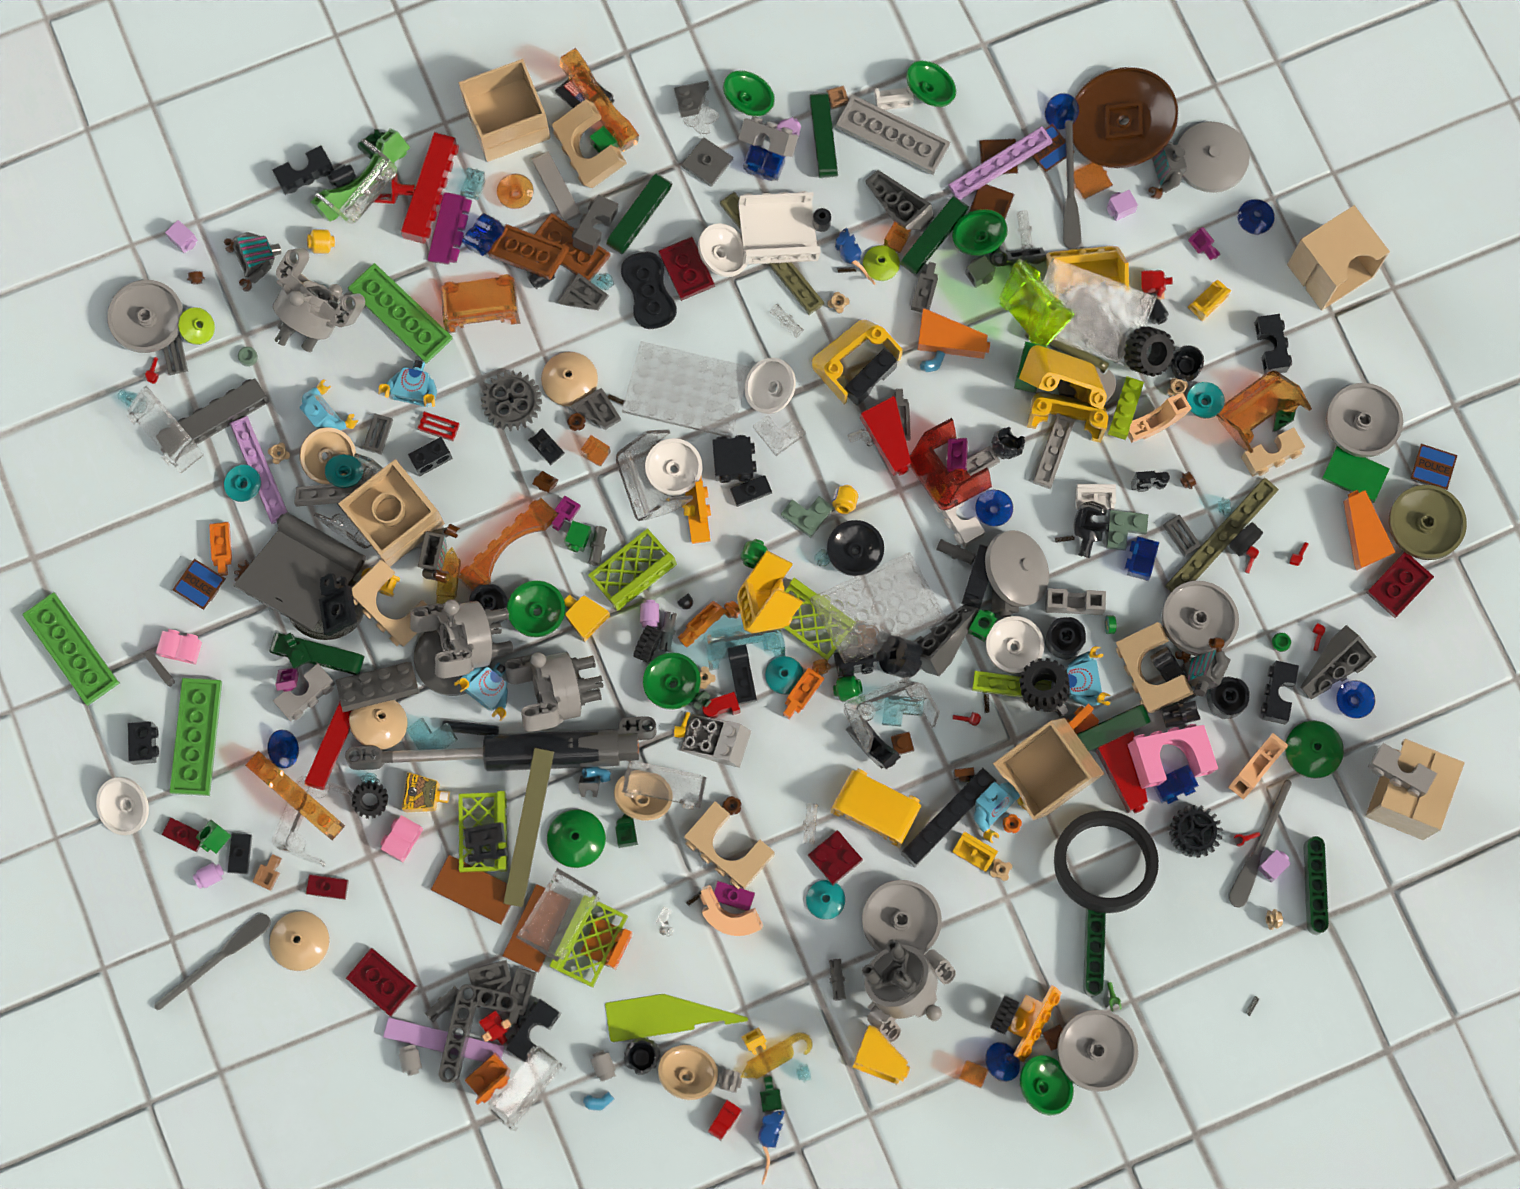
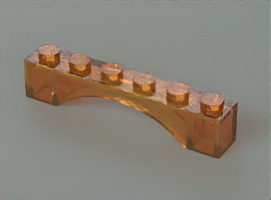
[560,48,639,152]
[459,498,558,592]
[245,751,346,841]

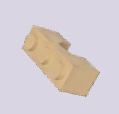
[1241,427,1305,477]

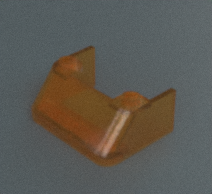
[1216,371,1312,454]

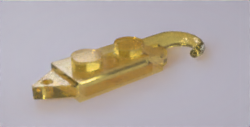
[436,547,461,605]
[740,1032,813,1080]

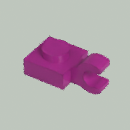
[1188,227,1221,260]
[552,496,581,532]

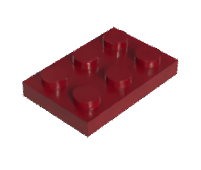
[658,237,715,301]
[1366,552,1434,618]
[346,948,417,1017]

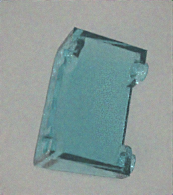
[704,625,785,671]

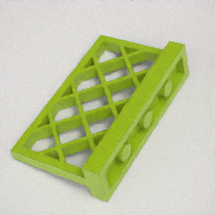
[588,528,677,611]
[784,577,856,661]
[459,791,508,872]
[550,894,628,988]

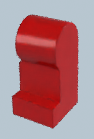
[703,692,741,719]
[708,1100,742,1141]

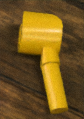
[676,500,695,516]
[674,712,691,738]

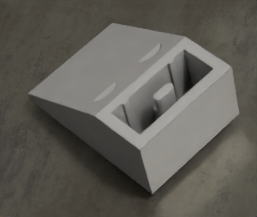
[680,714,751,768]

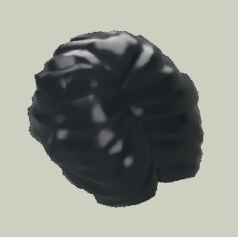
[1171,345,1204,381]
[991,427,1025,459]
[624,1038,661,1075]

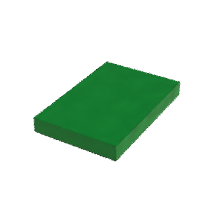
[1322,446,1390,503]

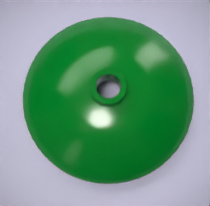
[906,61,956,107]
[723,71,775,116]
[952,209,1008,256]
[507,580,565,638]
[643,653,701,710]
[1285,721,1344,779]
[547,809,606,868]
[1020,1055,1074,1116]

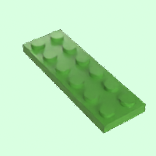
[348,263,453,364]
[22,592,120,706]
[170,678,222,796]

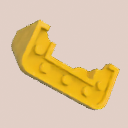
[1019,345,1107,410]
[1027,392,1108,443]
[830,768,922,848]
[852,1025,910,1085]

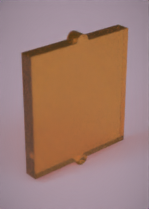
[1074,162,1113,200]

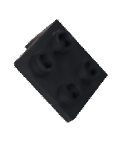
[833,646,877,677]

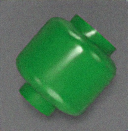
[740,539,768,569]
[833,675,863,702]

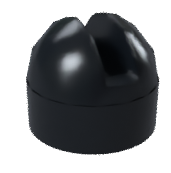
[677,593,693,610]

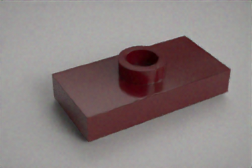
[161,818,201,852]
[306,875,349,900]

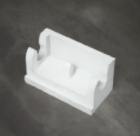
[874,86,914,110]
[1075,484,1116,510]

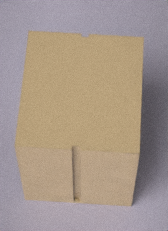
[458,59,550,162]
[1287,205,1390,311]
[338,459,445,567]
[993,718,1104,820]
[1365,739,1465,840]

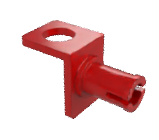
[374,174,415,204]

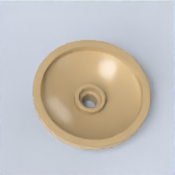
[541,352,598,406]
[300,428,356,484]
[349,700,408,750]
[614,771,672,821]
[270,911,329,971]
[658,1045,718,1100]

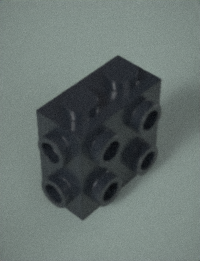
[712,435,757,483]

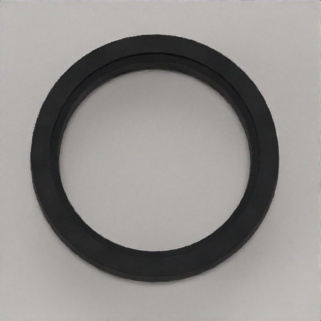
[1054,811,1159,913]

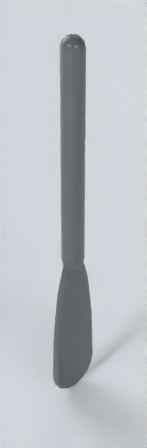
[1063,120,1082,250]
[1229,780,1292,908]
[154,914,271,1010]

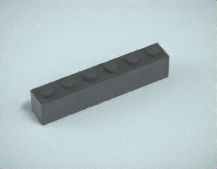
[156,378,270,460]

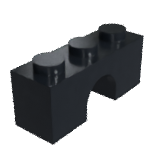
[272,145,334,195]
[1254,314,1292,375]
[845,349,898,406]
[1260,660,1299,725]
[506,999,561,1064]

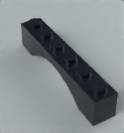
[901,768,997,868]

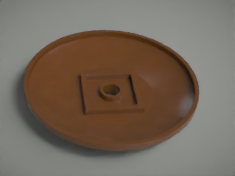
[1068,67,1179,168]

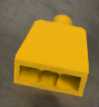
[564,595,610,642]

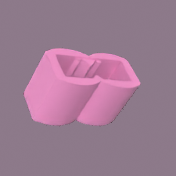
[156,629,202,665]
[380,815,423,863]

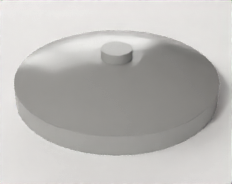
[1178,122,1250,193]
[107,280,184,353]
[1326,383,1403,457]
[985,530,1049,607]
[1161,581,1239,656]
[862,880,942,953]
[1057,1010,1138,1092]

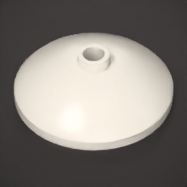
[698,224,747,277]
[745,358,796,414]
[645,438,702,495]
[986,616,1044,674]
[96,777,149,835]

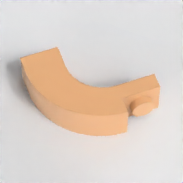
[1128,392,1192,443]
[1228,733,1288,800]
[700,885,763,936]

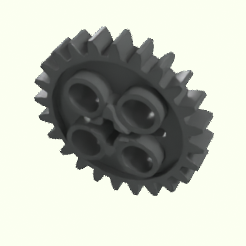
[481,370,543,431]

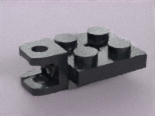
[319,573,357,636]

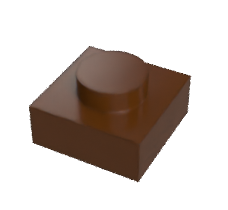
[532,471,558,493]
[890,732,914,755]
[953,767,975,783]
[1042,1024,1063,1051]

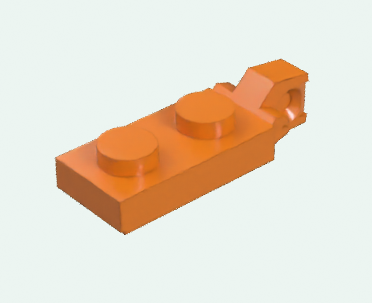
[209,522,232,576]
[677,601,726,648]
[783,668,825,719]

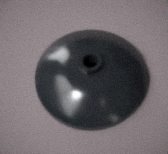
[827,520,884,577]

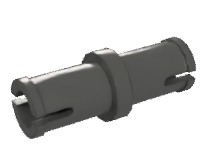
[588,526,607,566]
[936,539,976,565]
[659,612,677,652]
[829,959,846,1001]
[425,986,458,1022]

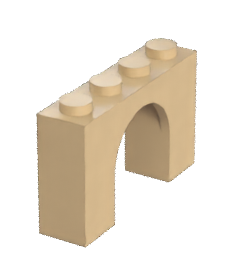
[551,99,627,188]
[352,559,427,647]
[1116,622,1194,713]
[684,801,775,889]

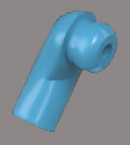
[920,351,945,372]
[582,767,611,782]
[583,1092,614,1111]

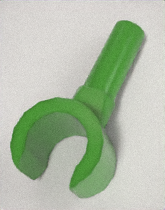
[1107,982,1122,1012]

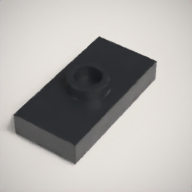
[730,475,772,507]
[227,833,252,874]

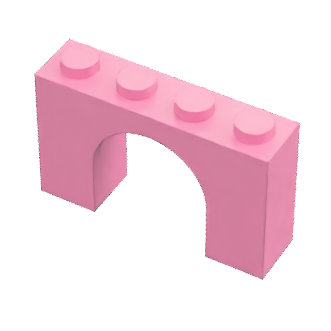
[1128,724,1218,789]

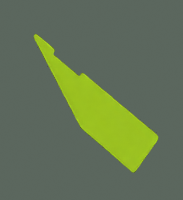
[605,994,748,1042]

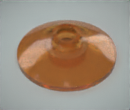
[497,174,534,209]

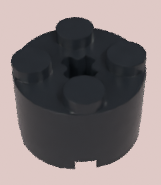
[469,584,508,623]
[1045,617,1086,660]
[876,635,923,678]
[1207,677,1250,719]

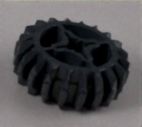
[1169,805,1223,858]

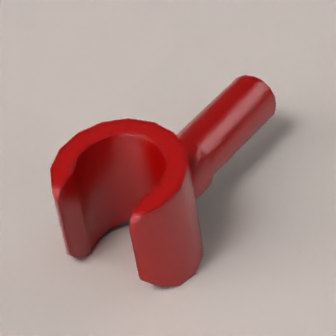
[145,357,159,384]
[1290,542,1309,566]
[1245,546,1259,574]
[1312,623,1326,652]
[953,712,981,726]
[1233,832,1260,847]

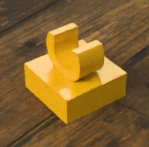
[741,1027,767,1055]

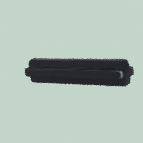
[442,720,499,736]

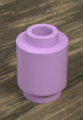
[640,600,659,628]
[193,862,224,889]

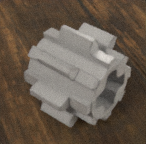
[717,1069,742,1093]

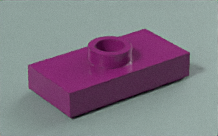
[714,881,755,911]

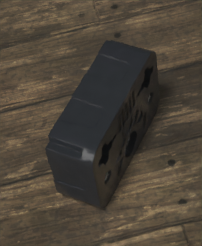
[961,544,989,609]

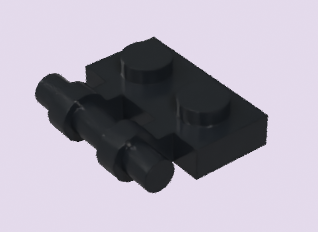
[1131,471,1170,492]
[464,822,507,863]

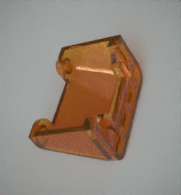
[441,274,521,333]

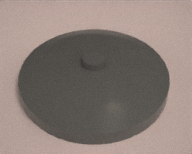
[414,630,492,696]

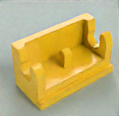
[1188,280,1231,321]
[952,831,998,872]

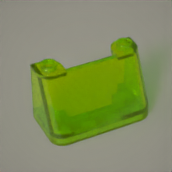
[999,259,1076,346]

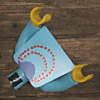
[378,360,438,407]
[300,379,358,430]
[1066,646,1111,706]
[454,662,508,721]
[973,782,1026,843]

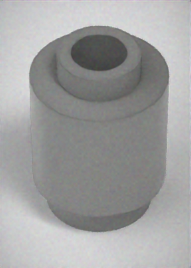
[398,1045,422,1076]
[590,1050,616,1082]

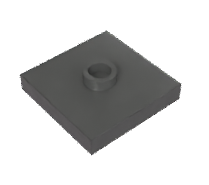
[682,137,733,187]

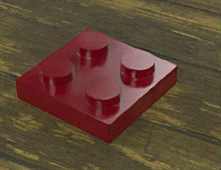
[808,830,863,885]

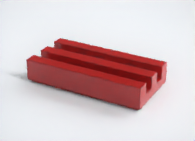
[417,411,460,442]

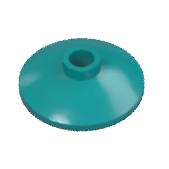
[1187,382,1225,419]
[325,454,363,488]
[224,465,261,502]
[765,656,804,694]
[806,880,845,920]

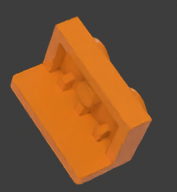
[1066,704,1099,734]

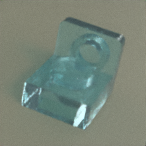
[460,168,485,200]

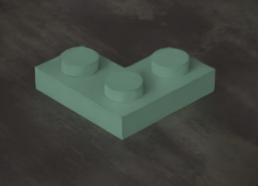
[781,496,834,538]
[1106,510,1149,551]

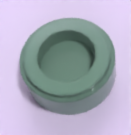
[238,347,258,366]

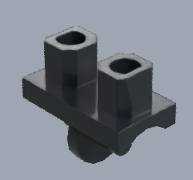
[528,428,565,466]
[1161,701,1201,728]

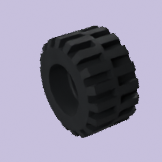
[1123,326,1175,377]
[1020,658,1070,712]

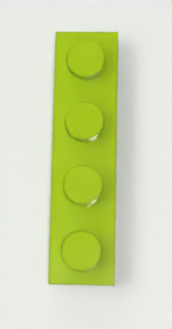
[1108,376,1144,440]
[972,671,1052,698]

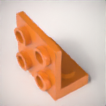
[581,919,633,970]
[465,1052,511,1105]

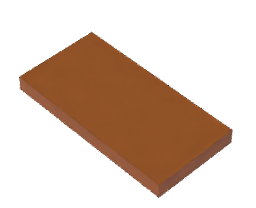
[534,213,611,282]
[488,224,569,280]
[431,855,511,925]
[503,884,572,973]

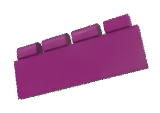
[427,192,472,265]

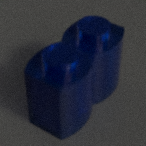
[743,145,786,181]
[462,213,505,256]
[1124,536,1159,581]
[1153,765,1199,805]

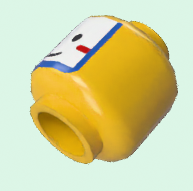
[832,485,859,514]

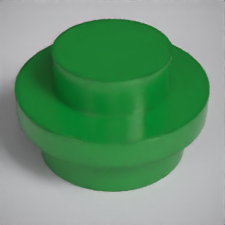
[1272,633,1291,652]

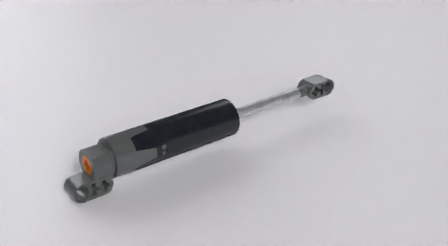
[345,716,657,772]

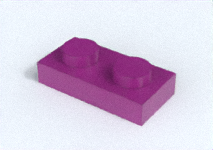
[947,438,968,473]
[275,668,299,692]

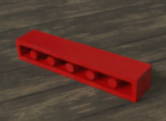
[401,132,459,244]

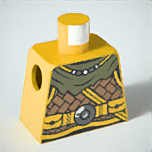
[402,773,450,813]

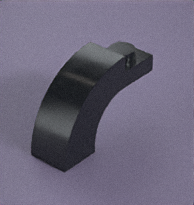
[846,717,901,770]

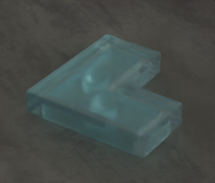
[882,695,924,727]
[407,718,458,750]

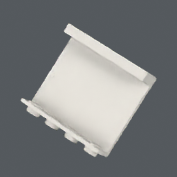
[738,191,820,265]

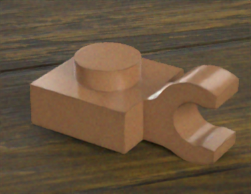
[252,854,282,891]

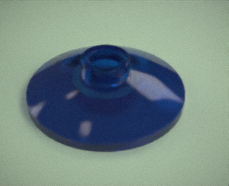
[1045,93,1079,130]
[1237,199,1275,234]
[975,489,1013,527]
[1336,680,1375,719]
[267,729,299,768]
[985,1042,1020,1082]

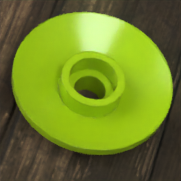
[863,245,900,281]
[178,307,215,345]

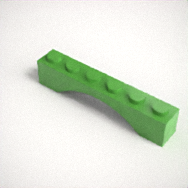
[311,128,410,222]

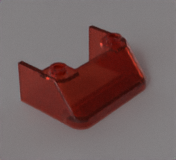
[910,418,992,510]

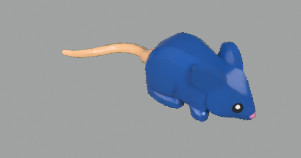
[835,228,875,285]
[758,1110,785,1184]

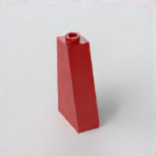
[860,396,911,476]
[1096,731,1148,814]

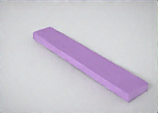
[948,126,1052,200]
[230,416,288,524]
[383,1018,505,1062]

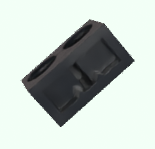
[408,437,453,477]
[128,721,159,765]

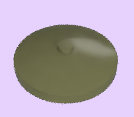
[1388,485,1467,560]

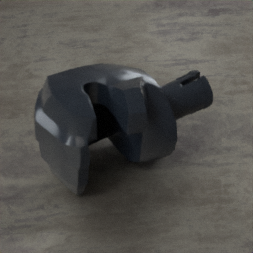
[1074,501,1109,558]

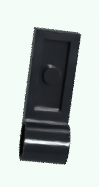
[988,245,1046,267]
[727,644,757,705]
[1150,646,1197,704]

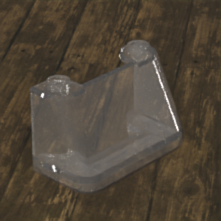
[516,868,600,962]

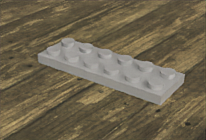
[836,95,950,175]

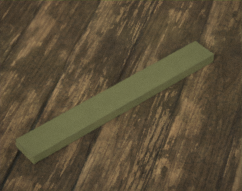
[720,192,824,315]
[1165,477,1279,592]
[503,748,554,907]

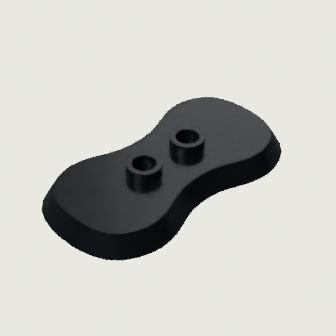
[621,252,677,329]

